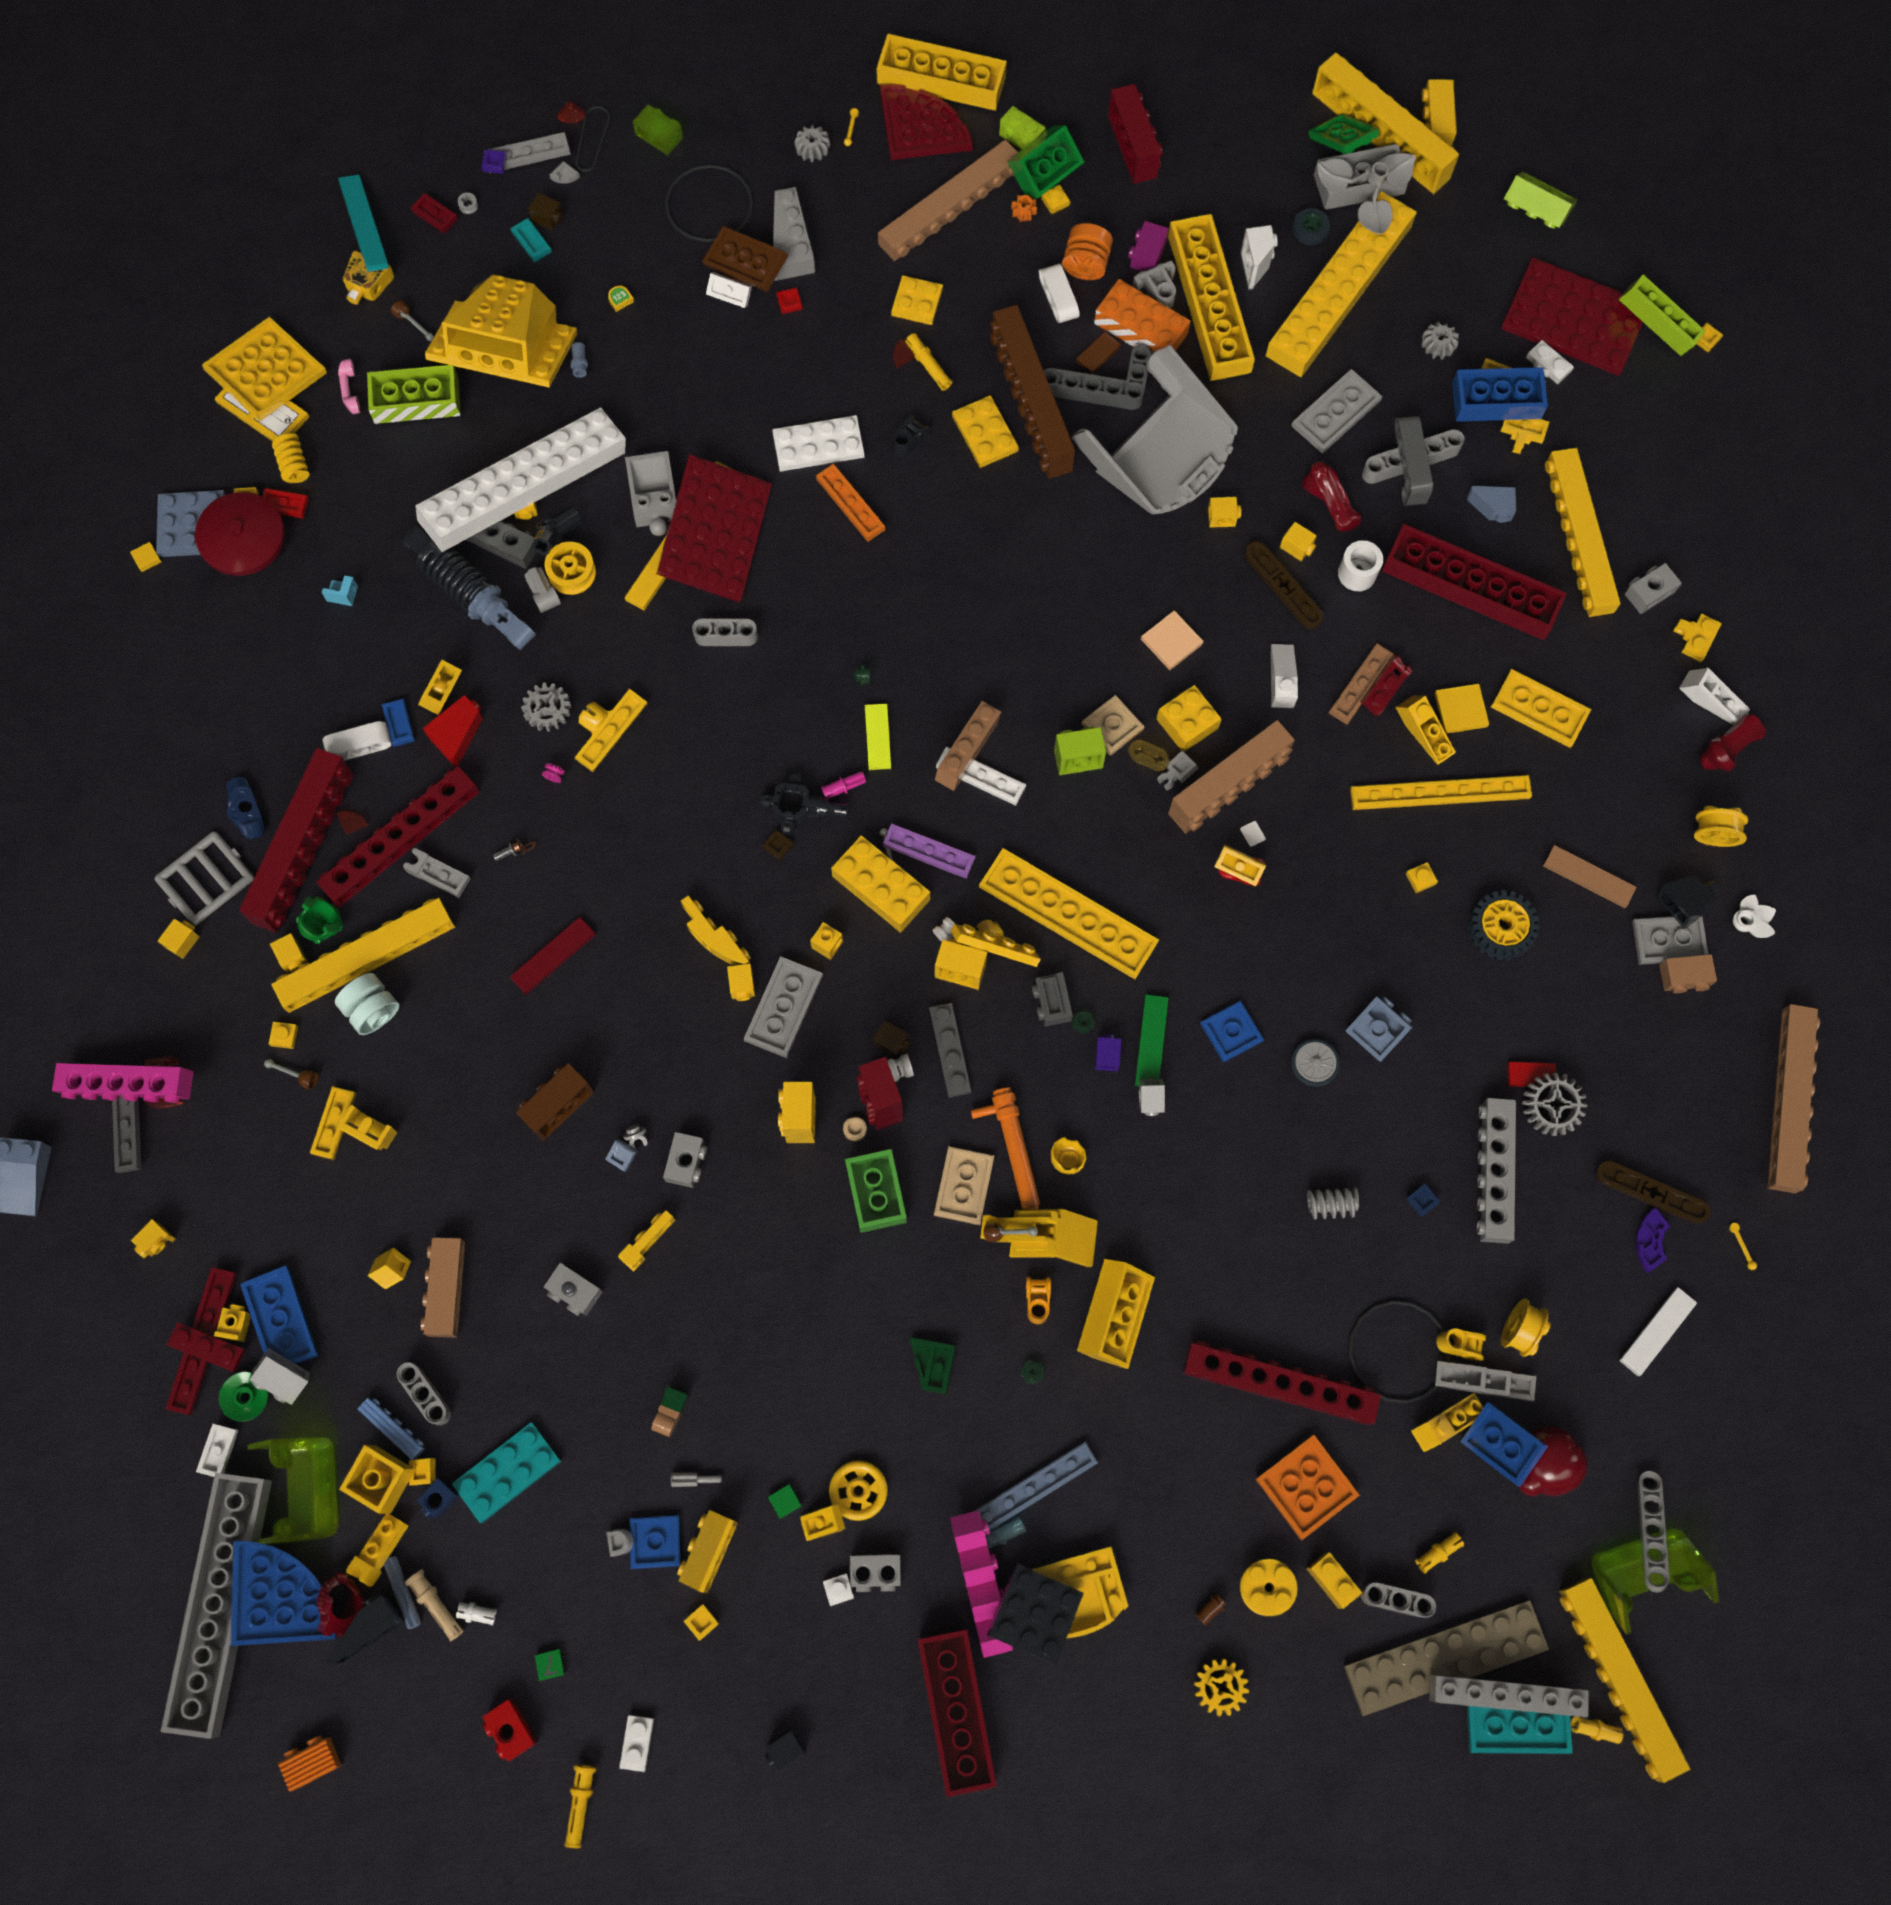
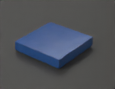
[1200,1000,1264,1063]
[630,1515,681,1569]

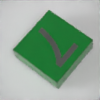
[535,1649,565,1681]

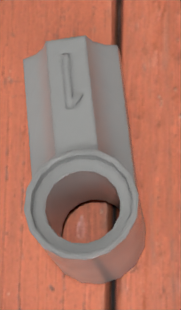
[524,567,561,613]

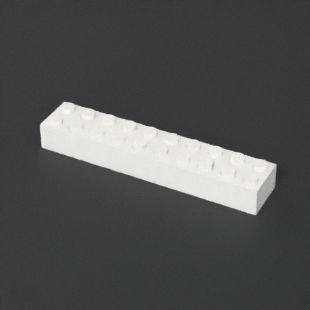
[416,408,626,552]

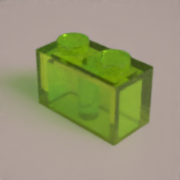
[633,105,683,155]

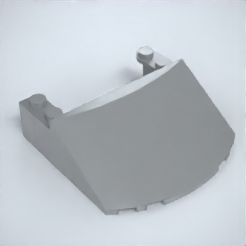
[1071,345,1238,515]

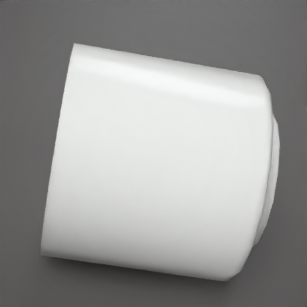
[1338,541,1383,591]

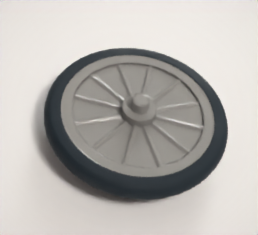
[1291,1039,1340,1087]

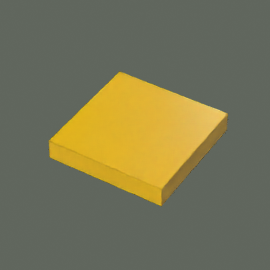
[1434,684,1489,734]

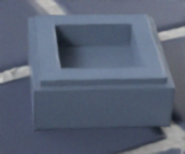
[605,1138,638,1172]

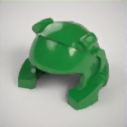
[296,896,343,944]

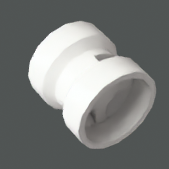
[887,1054,914,1082]

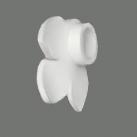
[1733,895,1776,938]

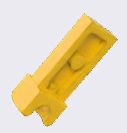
[618,1211,675,1271]
[346,1514,408,1587]

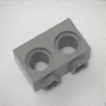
[850,1555,901,1592]

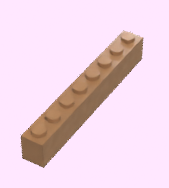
[878,140,1018,261]
[1767,1004,1820,1194]

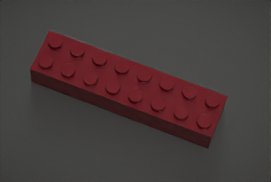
[1382,524,1567,640]
[239,748,353,933]

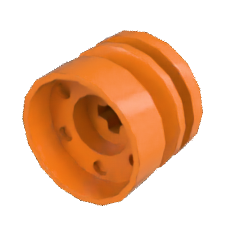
[1062,223,1113,280]

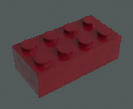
[1108,84,1163,184]
[856,1057,903,1130]

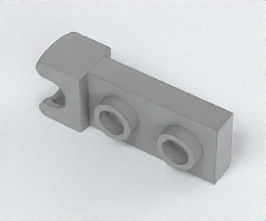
[403,849,470,898]

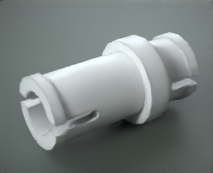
[456,1602,497,1625]

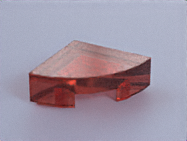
[557,101,586,123]
[893,339,914,369]
[337,811,368,835]

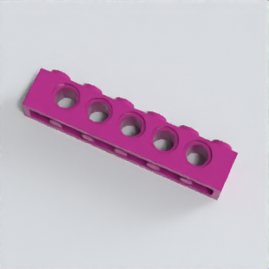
[52,1063,194,1103]

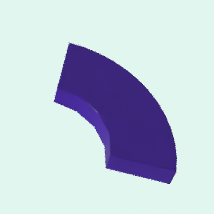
[1636,1207,1670,1273]

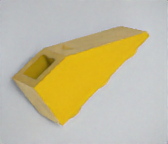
[1396,695,1456,765]
[1411,1393,1484,1452]

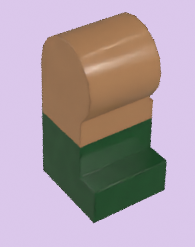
[651,1387,689,1437]

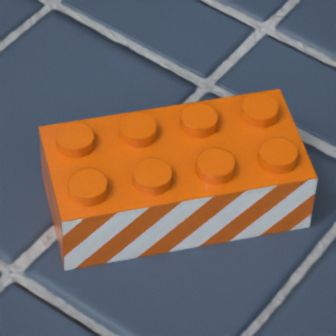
[1094,279,1190,355]

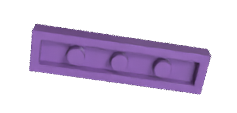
[883,824,975,879]

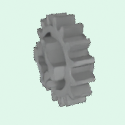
[521,683,571,731]

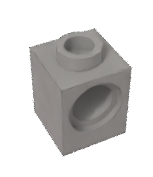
[1139,1079,1165,1116]

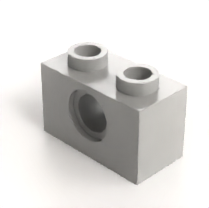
[1625,563,1682,614]
[663,1132,707,1188]

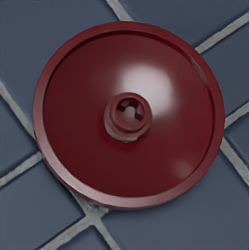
[195,492,285,576]

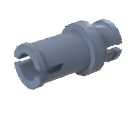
[571,342,588,377]

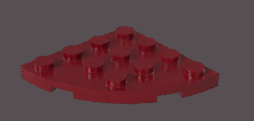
[880,84,972,160]

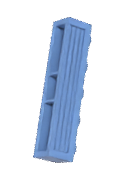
[358,1397,425,1460]

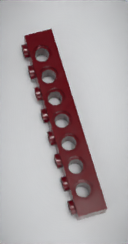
[316,766,480,908]
[1183,1341,1381,1426]

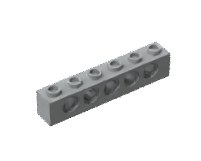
[1477,1098,1516,1244]
[1429,1675,1589,1717]

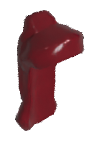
[1302,462,1361,532]
[1700,714,1766,771]

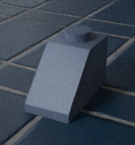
[1467,486,1516,523]

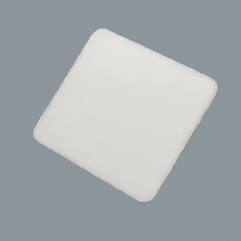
[1240,821,1266,847]

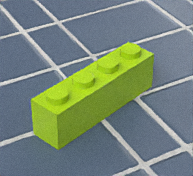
[1619,275,1706,356]

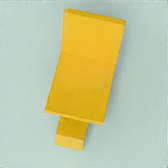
[981,1209,1098,1267]

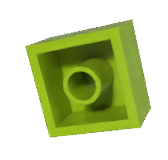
[1054,726,1106,775]

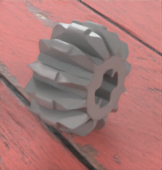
[795,125,830,163]
[1422,321,1459,360]

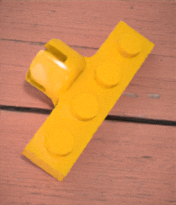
[575,689,647,772]
[951,920,1040,967]

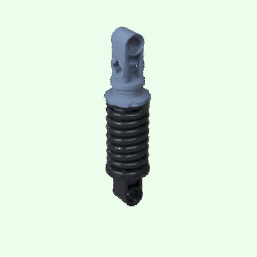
[399,524,536,650]

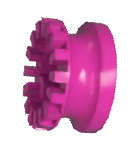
[542,763,565,783]

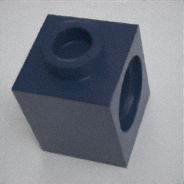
[417,1478,460,1519]

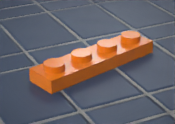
[816,464,885,542]

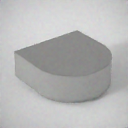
[607,1529,633,1557]

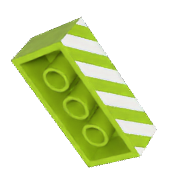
[367,365,460,424]

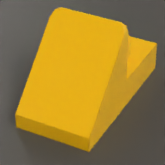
[800,1504,845,1541]

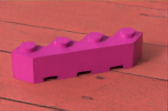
[950,1510,1013,1658]

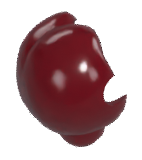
[1518,1426,1588,1496]

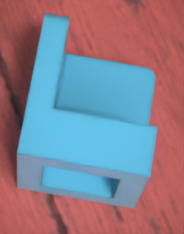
[322,576,358,606]

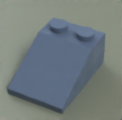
[0,1137,52,1217]

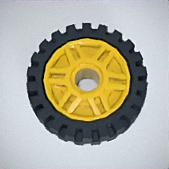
[1468,890,1540,960]

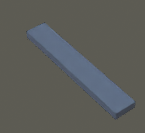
[973,1442,1098,1531]

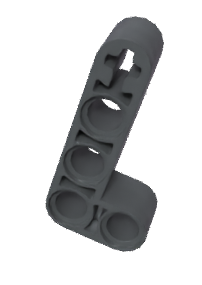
[1394,416,1433,506]

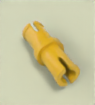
[1415,1532,1464,1573]
[1571,1716,1623,1744]

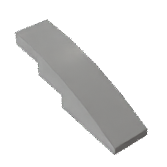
[1435,1361,1536,1402]

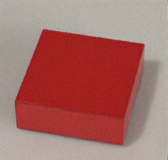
[776,287,802,314]

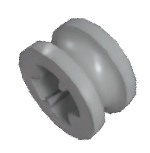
[458,193,478,214]

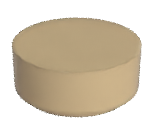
[843,1117,867,1141]

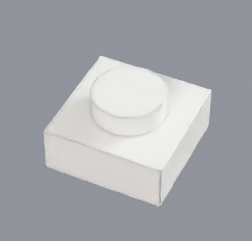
[823,1574,854,1606]

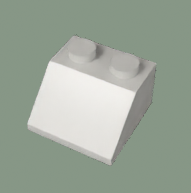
[1241,225,1277,289]

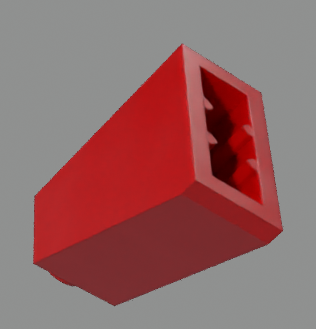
[423,695,483,768]

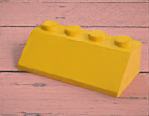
[1077,1259,1155,1369]

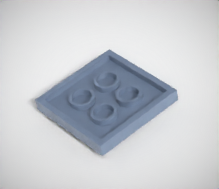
[156,490,226,557]

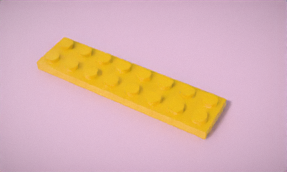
[979,848,1159,979]

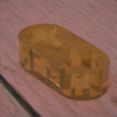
[1129,740,1169,771]

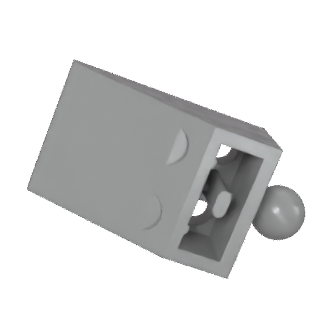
[625,451,676,536]

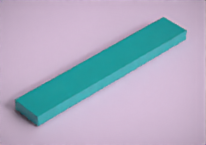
[338,175,388,272]

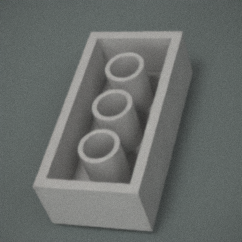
[1314,144,1408,210]

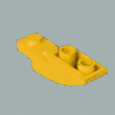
[681,896,751,966]

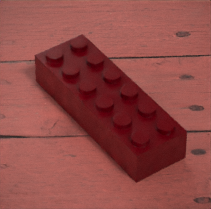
[918,1629,997,1797]

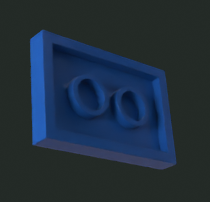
[1461,1402,1548,1487]

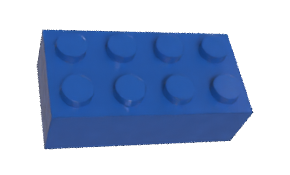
[1452,367,1548,421]

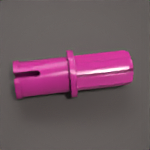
[821,772,866,799]

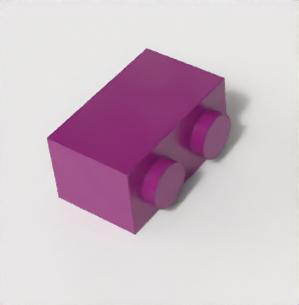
[1128,221,1169,271]

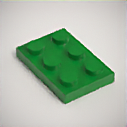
[1309,113,1379,154]

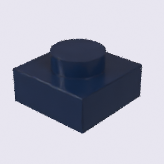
[1405,1184,1440,1217]

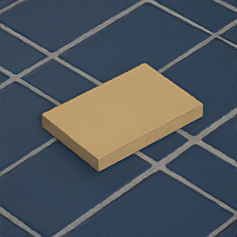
[934,1146,994,1225]

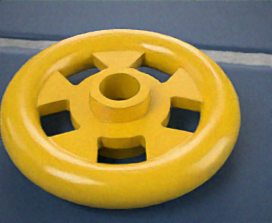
[829,1460,888,1521]

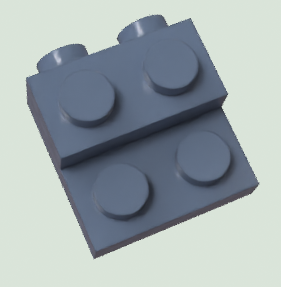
[1346,996,1413,1062]

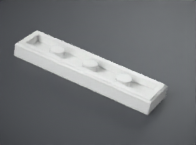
[936,747,1026,806]
[1619,1287,1697,1376]

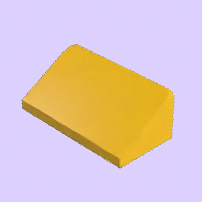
[1214,844,1266,886]

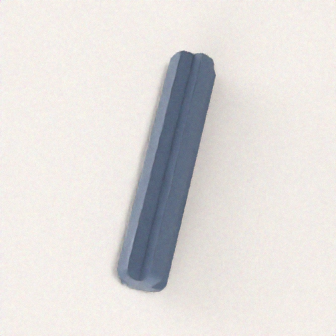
[384,1556,421,1629]

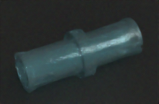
[985,1517,1027,1550]

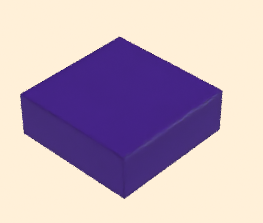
[482,149,507,174]

